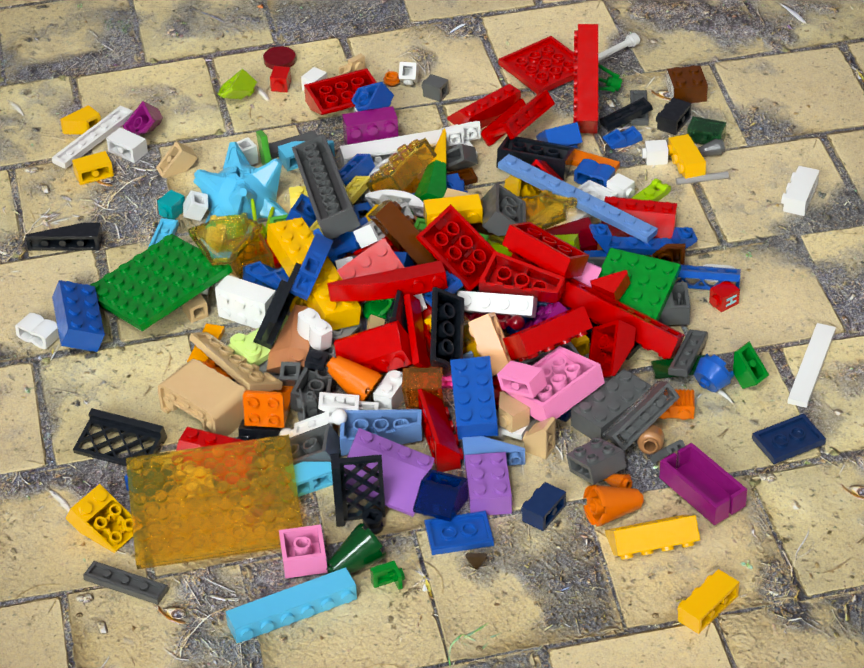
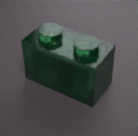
[687,116,727,145]

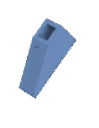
[462,436,525,468]

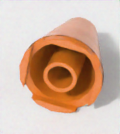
[326,355,383,401]
[583,485,644,527]

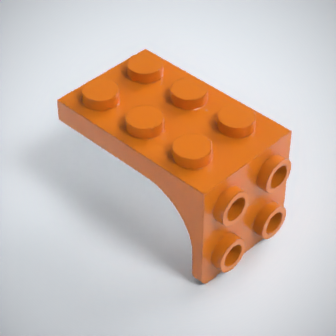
[243,386,294,428]

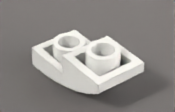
[446,121,481,146]

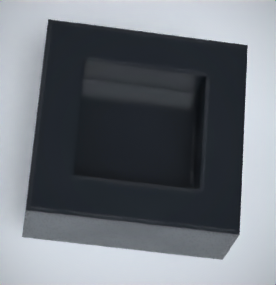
[304,348,328,371]

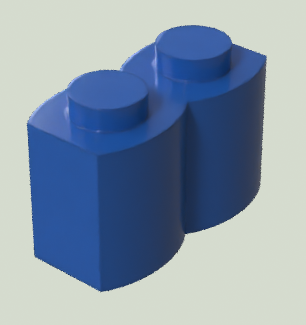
[574,159,615,188]

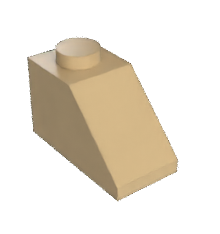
[156,141,198,178]
[498,391,530,433]
[523,417,556,459]

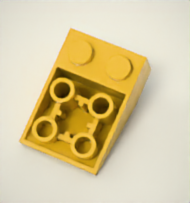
[65,484,144,553]

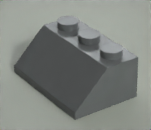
[482,183,526,236]

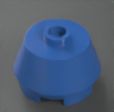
[694,353,734,392]

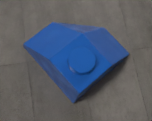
[351,81,394,112]

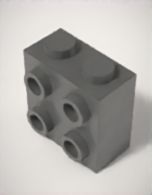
[566,437,626,485]

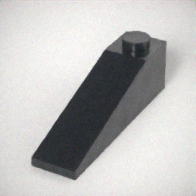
[25,223,103,251]

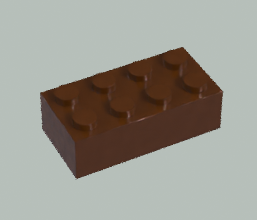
[368,200,437,265]

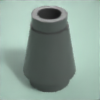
[698,138,725,157]

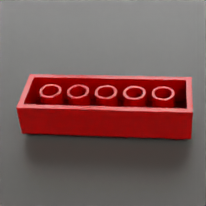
[573,24,598,134]

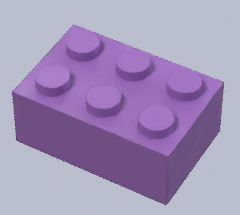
[465,452,512,515]

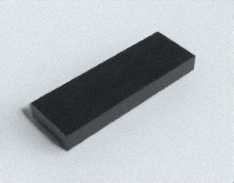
[599,97,653,132]

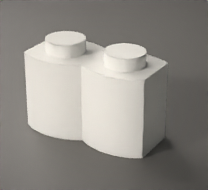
[297,308,332,351]
[15,313,59,349]

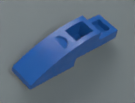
[289,233,333,301]

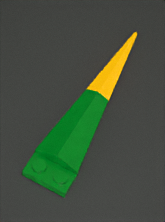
[410,128,447,219]

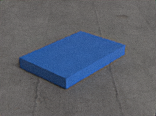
[424,511,494,555]

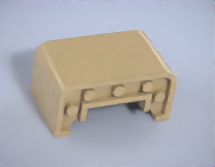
[158,359,247,436]

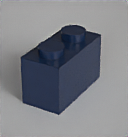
[521,482,566,531]

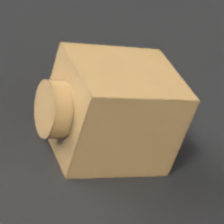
[182,294,209,323]

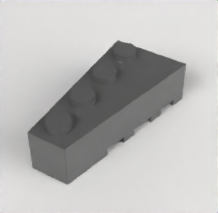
[290,344,336,415]

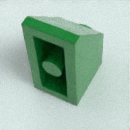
[733,341,769,389]

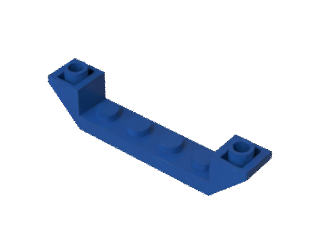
[589,224,698,255]

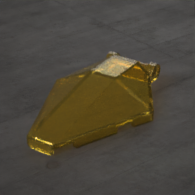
[490,190,577,244]
[188,212,263,266]

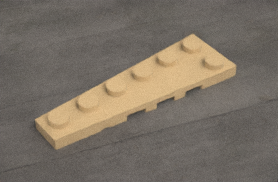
[189,332,283,392]

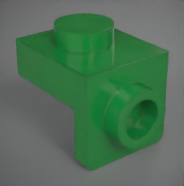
[370,561,405,590]

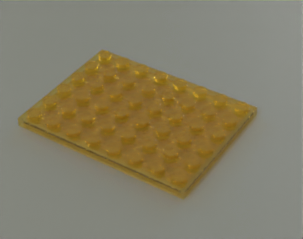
[126,434,302,569]

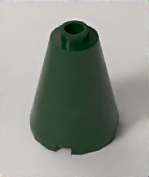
[326,523,386,574]

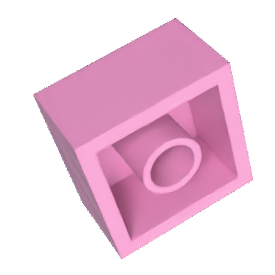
[279,524,328,579]

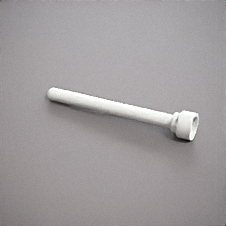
[598,33,640,61]

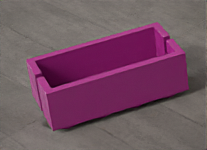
[659,442,747,525]

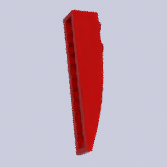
[327,260,448,301]

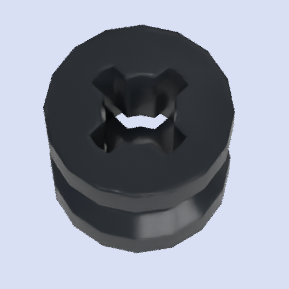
[362,508,383,535]

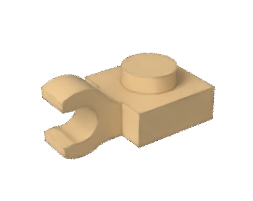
[338,53,365,74]

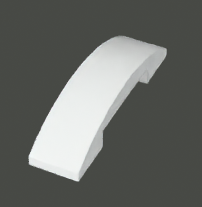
[365,190,424,217]

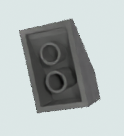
[273,423,340,473]

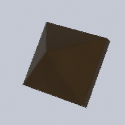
[465,553,487,570]

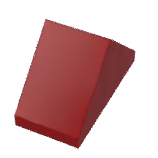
[590,270,630,301]

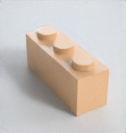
[468,312,515,376]

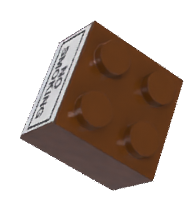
[666,65,708,103]

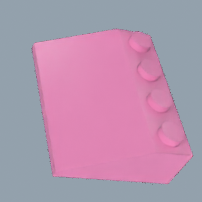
[505,346,605,422]

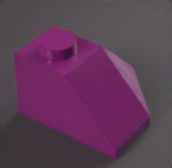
[123,101,163,135]

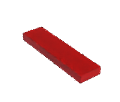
[404,293,429,371]

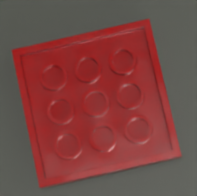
[498,36,574,95]

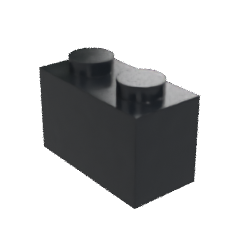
[656,98,691,135]

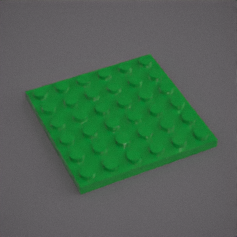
[90,234,233,331]

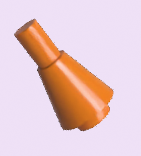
[603,474,632,488]

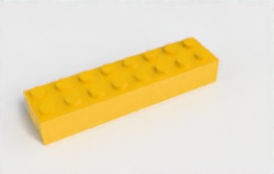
[267,217,361,330]

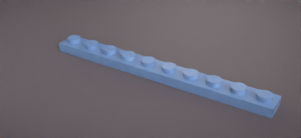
[498,154,658,243]

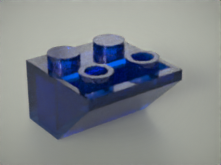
[413,469,468,522]

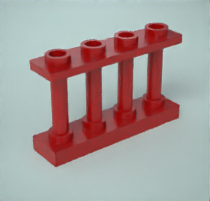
[480,89,555,146]

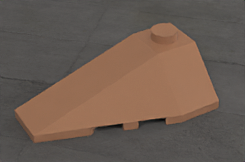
[266,305,310,374]

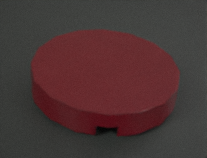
[263,46,296,69]

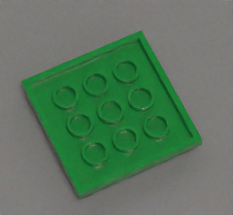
[598,248,681,321]

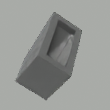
[446,144,478,172]

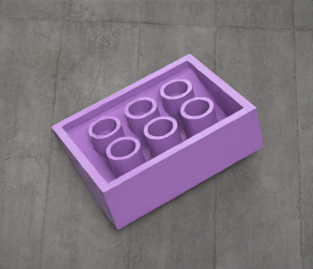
[344,428,435,517]

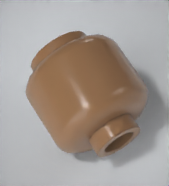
[637,425,664,455]

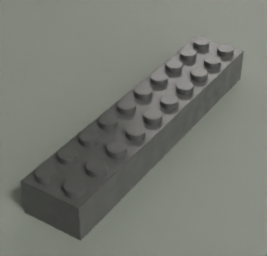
[292,133,361,239]

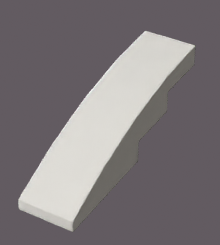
[318,392,396,414]

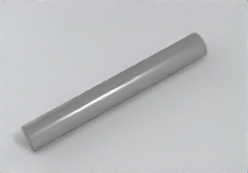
[675,171,729,185]

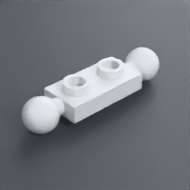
[279,409,347,441]

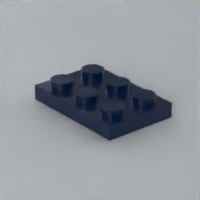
[752,413,826,464]

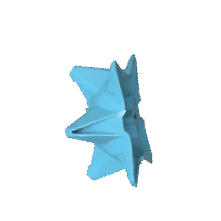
[193,142,288,232]

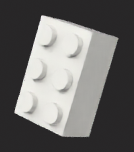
[215,275,276,329]

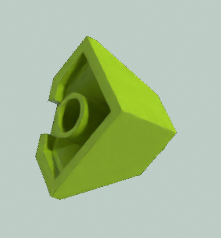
[217,68,257,100]

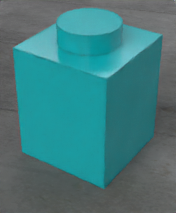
[157,190,185,220]

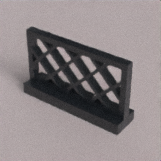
[253,262,301,350]
[73,408,167,471]
[330,453,386,527]

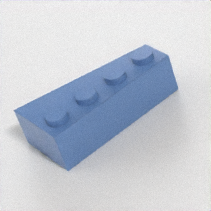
[340,409,422,456]

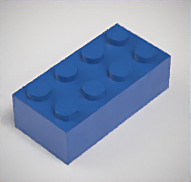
[52,280,105,352]
[450,356,498,440]

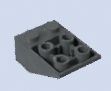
[659,282,690,325]

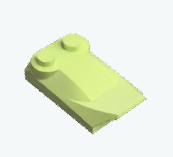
[227,315,289,366]

